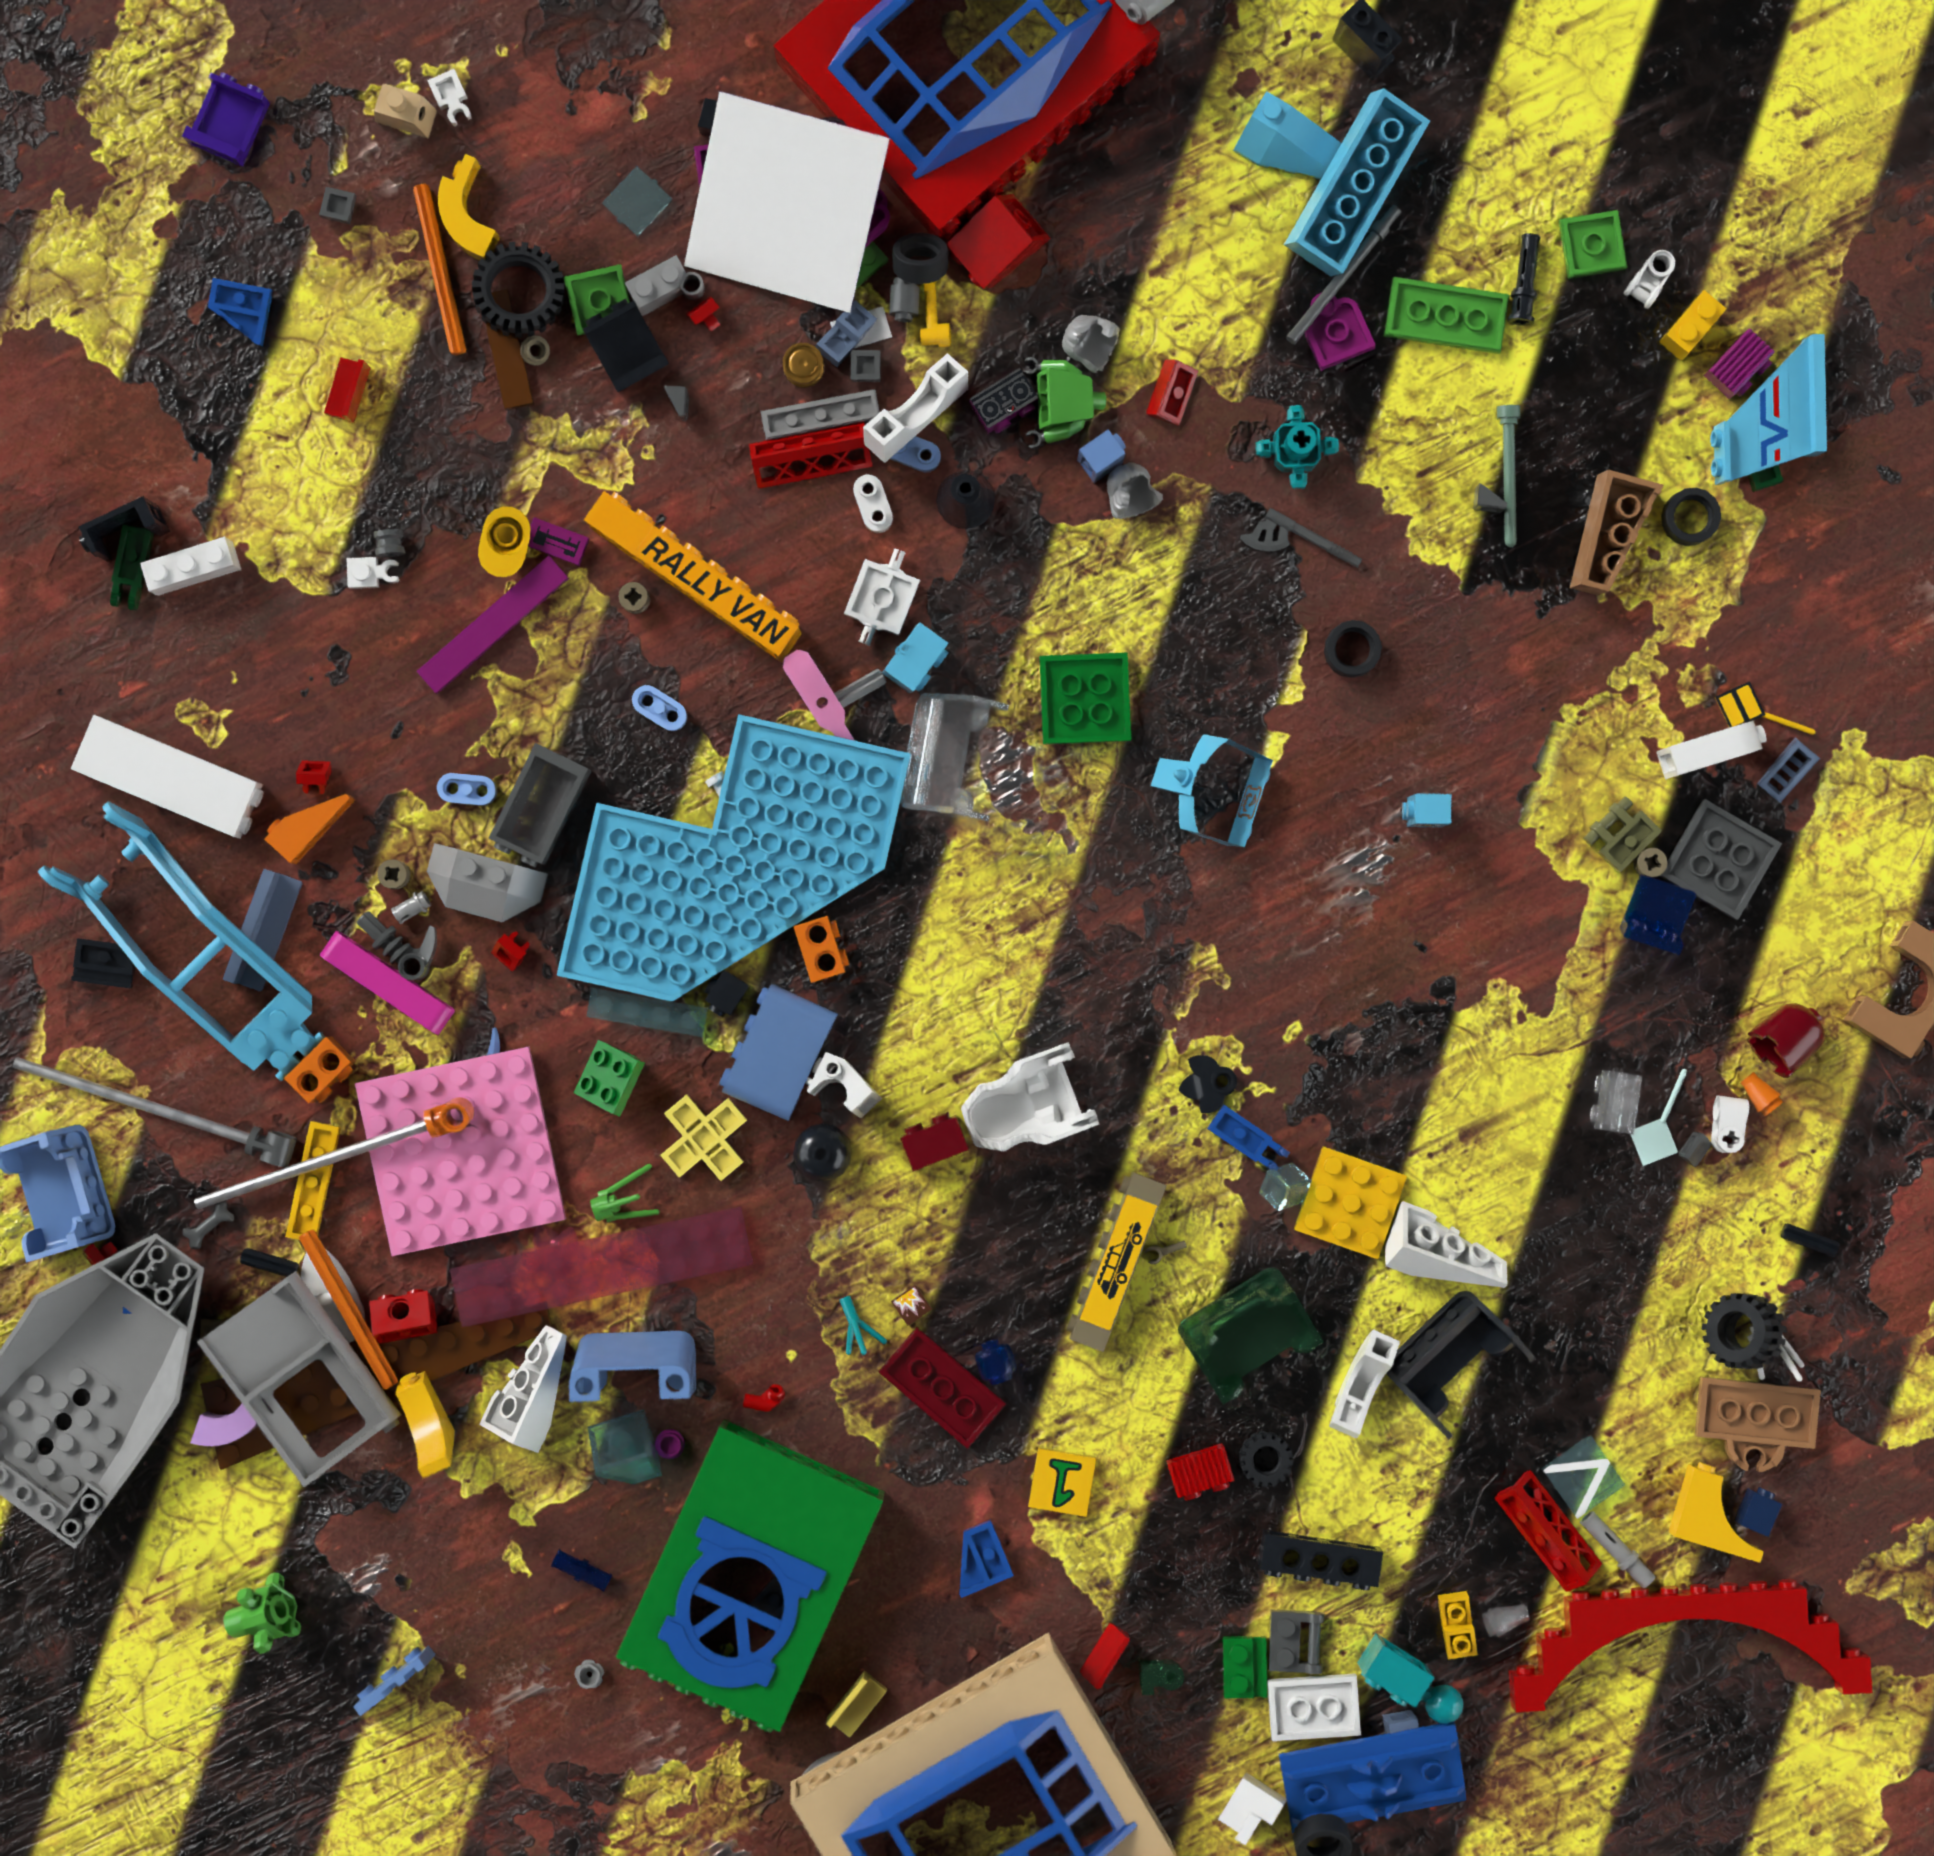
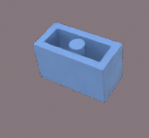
[1077,429,1126,483]

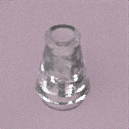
[1482,1604,1529,1637]

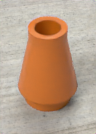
[1740,1072,1783,1117]

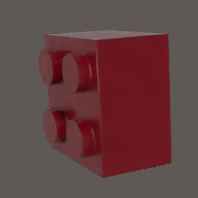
[900,1112,969,1171]

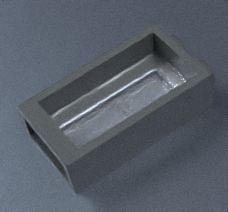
[489,743,591,867]

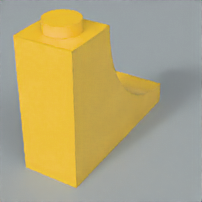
[396,1371,455,1478]
[1668,1462,1764,1563]

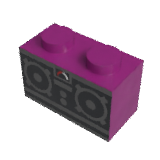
[970,368,1038,434]

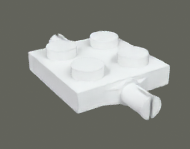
[844,548,920,646]

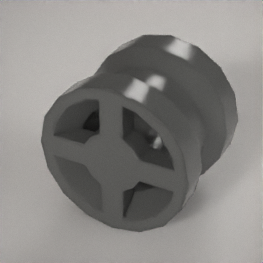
[373,529,405,557]

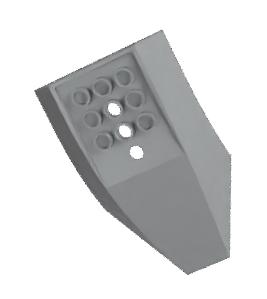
[0,1233,205,1549]

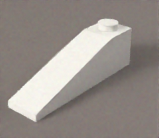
[1385,1201,1507,1288]
[479,1325,567,1453]

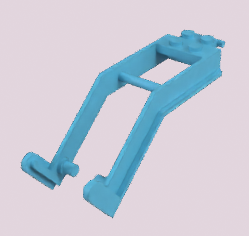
[38,801,325,1081]

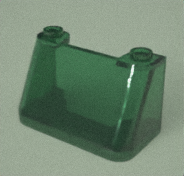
[1178,1268,1324,1405]

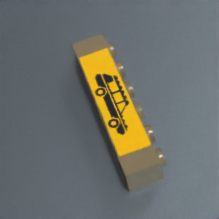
[1066,1171,1167,1352]

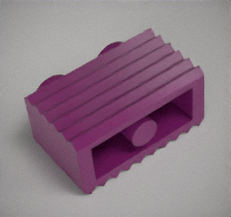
[1703,328,1775,399]

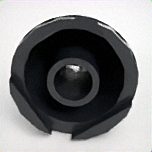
[936,470,995,529]

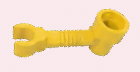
[920,281,952,348]

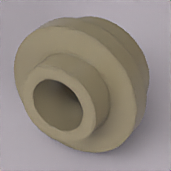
[520,336,550,366]

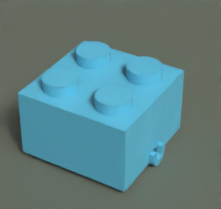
[882,622,949,694]

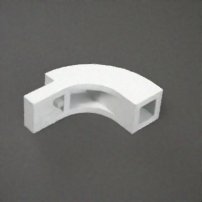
[1329,1329,1400,1438]

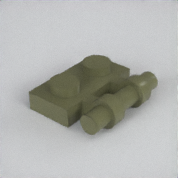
[1583,796,1662,873]

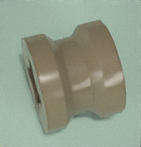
[618,582,650,614]
[1633,848,1668,878]
[377,859,411,889]

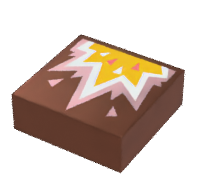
[891,1284,932,1326]

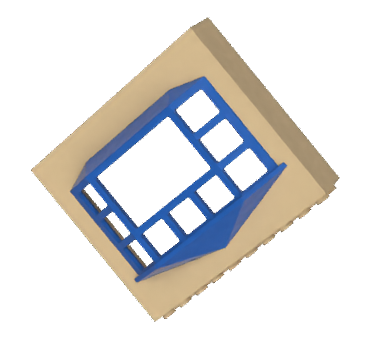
[790,1632,1176,1856]

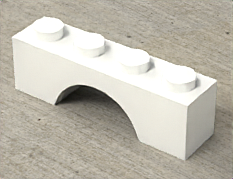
[863,353,968,463]

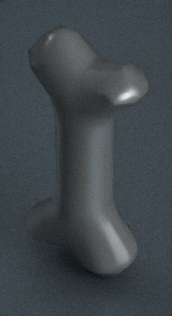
[182,1201,234,1249]

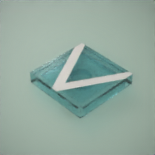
[1542,1435,1625,1519]

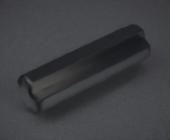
[1781,1223,1840,1257]
[240,1248,299,1277]

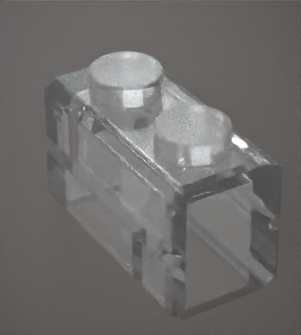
[1590,1070,1642,1135]

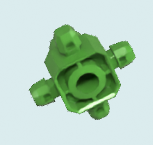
[224,1572,301,1654]

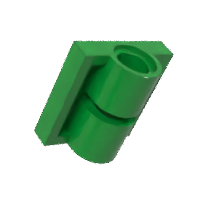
[574,1040,645,1117]

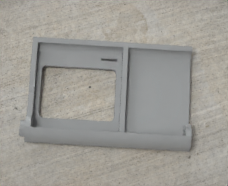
[197,1271,401,1487]

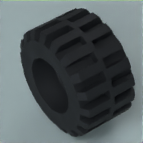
[1702,1293,1787,1369]

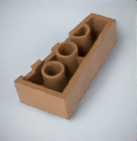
[1570,470,1664,595]

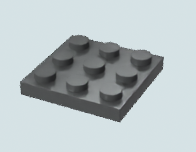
[1659,799,1782,920]

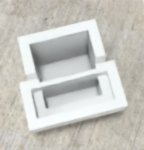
[1218,1772,1286,1846]

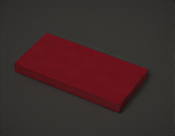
[878,1326,1006,1449]

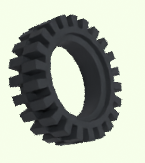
[472,242,564,338]

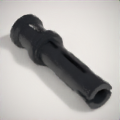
[1508,233,1541,326]

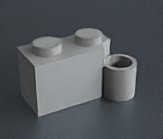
[625,255,705,316]

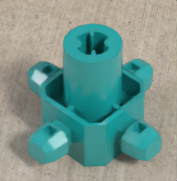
[1255,405,1339,489]

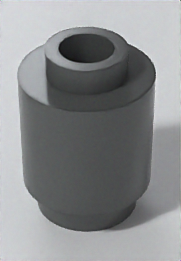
[889,277,920,322]

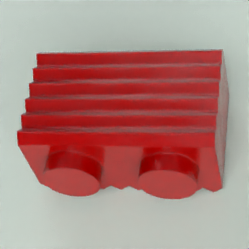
[1166,1443,1235,1500]

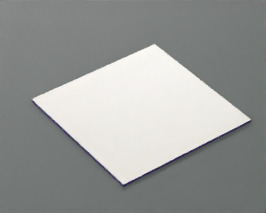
[684,91,890,313]

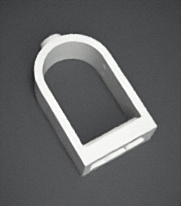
[1656,721,1766,779]

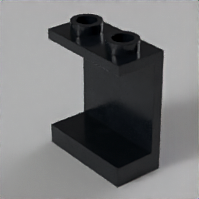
[582,299,669,392]
[78,496,171,562]

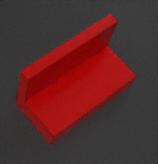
[324,357,371,423]

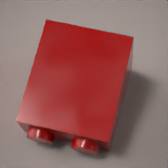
[946,194,1051,289]

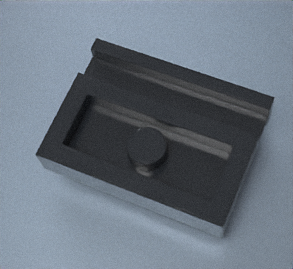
[71,938,136,989]

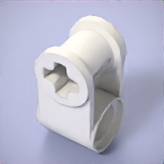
[1623,250,1675,310]
[1711,1095,1749,1153]

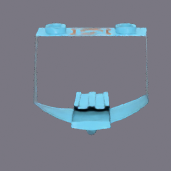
[1151,734,1273,847]

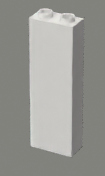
[71,715,264,838]

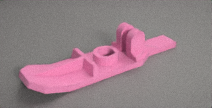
[783,649,855,741]

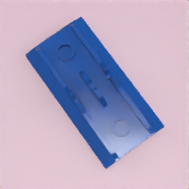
[1278,1722,1466,1833]

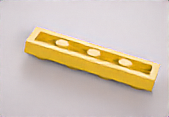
[285,1121,341,1240]

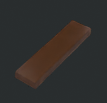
[485,289,534,411]

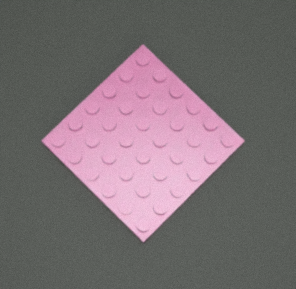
[355,1046,566,1256]

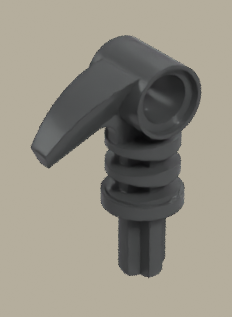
[357,911,437,980]

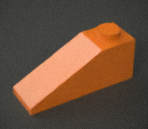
[264,794,356,864]

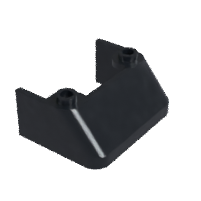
[1386,1291,1535,1439]

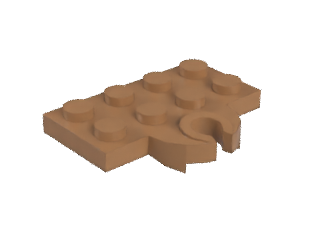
[1695,1376,1821,1473]

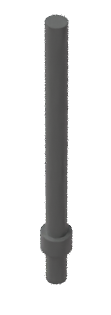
[1286,205,1401,345]

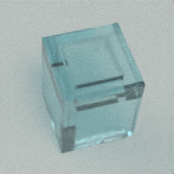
[1259,1163,1312,1211]

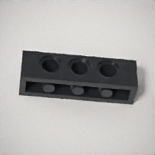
[1258,1529,1383,1590]

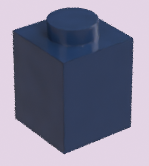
[1734,1487,1782,1537]

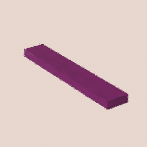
[416,556,569,694]

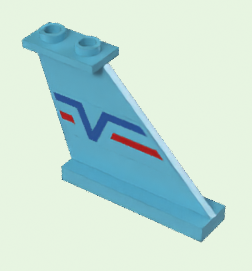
[1710,334,1827,485]

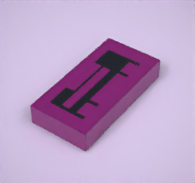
[528,517,590,566]

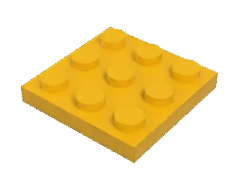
[1294,1146,1407,1259]

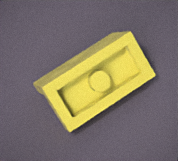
[826,1671,887,1738]

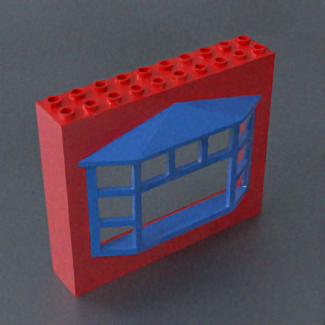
[773,0,1160,241]

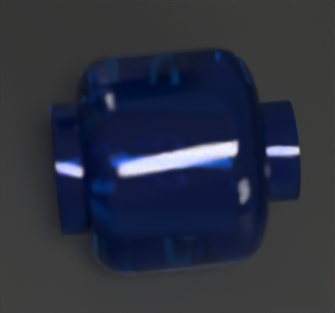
[975,1339,1017,1385]

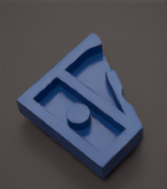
[208,278,273,346]
[959,1519,1014,1598]

